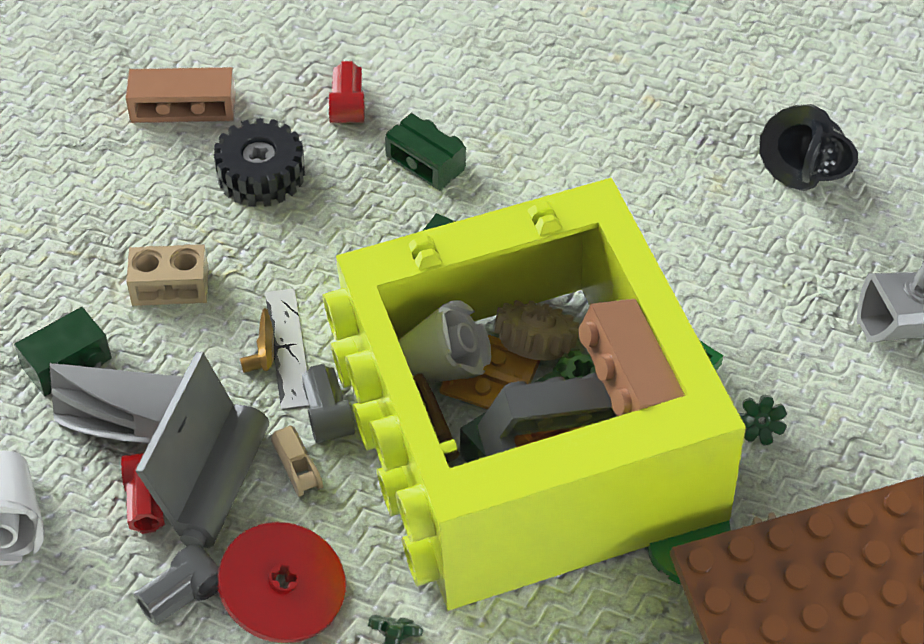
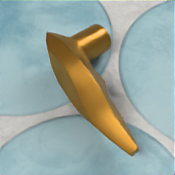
[240,308,274,373]

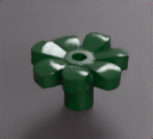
[738,394,787,446]
[368,615,424,644]

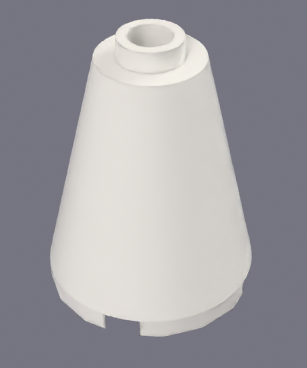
[398,300,491,383]
[0,451,44,566]

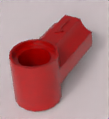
[329,61,365,123]
[121,453,165,534]

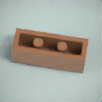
[126,67,236,123]
[578,298,685,416]

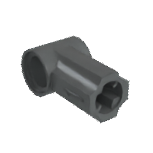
[302,364,355,443]
[134,544,219,625]

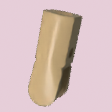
[271,425,323,497]

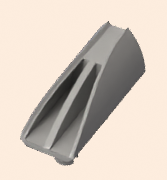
[857,260,924,342]
[50,362,186,444]

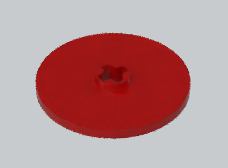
[218,522,346,643]

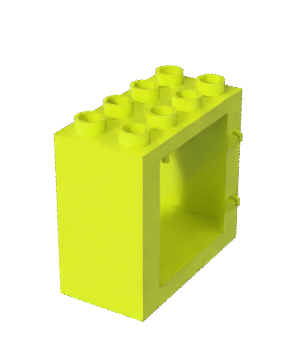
[322,177,746,611]

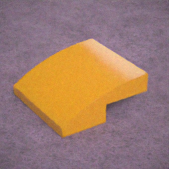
[439,335,541,409]

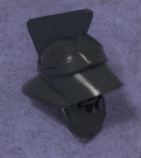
[759,104,858,191]

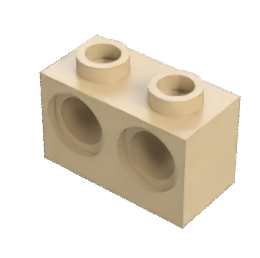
[126,244,209,306]

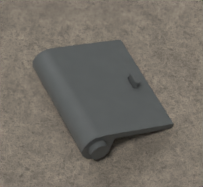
[136,352,270,548]

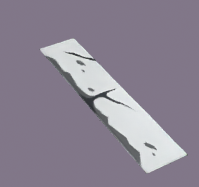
[265,288,309,409]

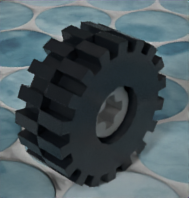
[214,118,305,207]

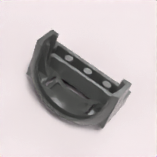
[477,373,618,457]

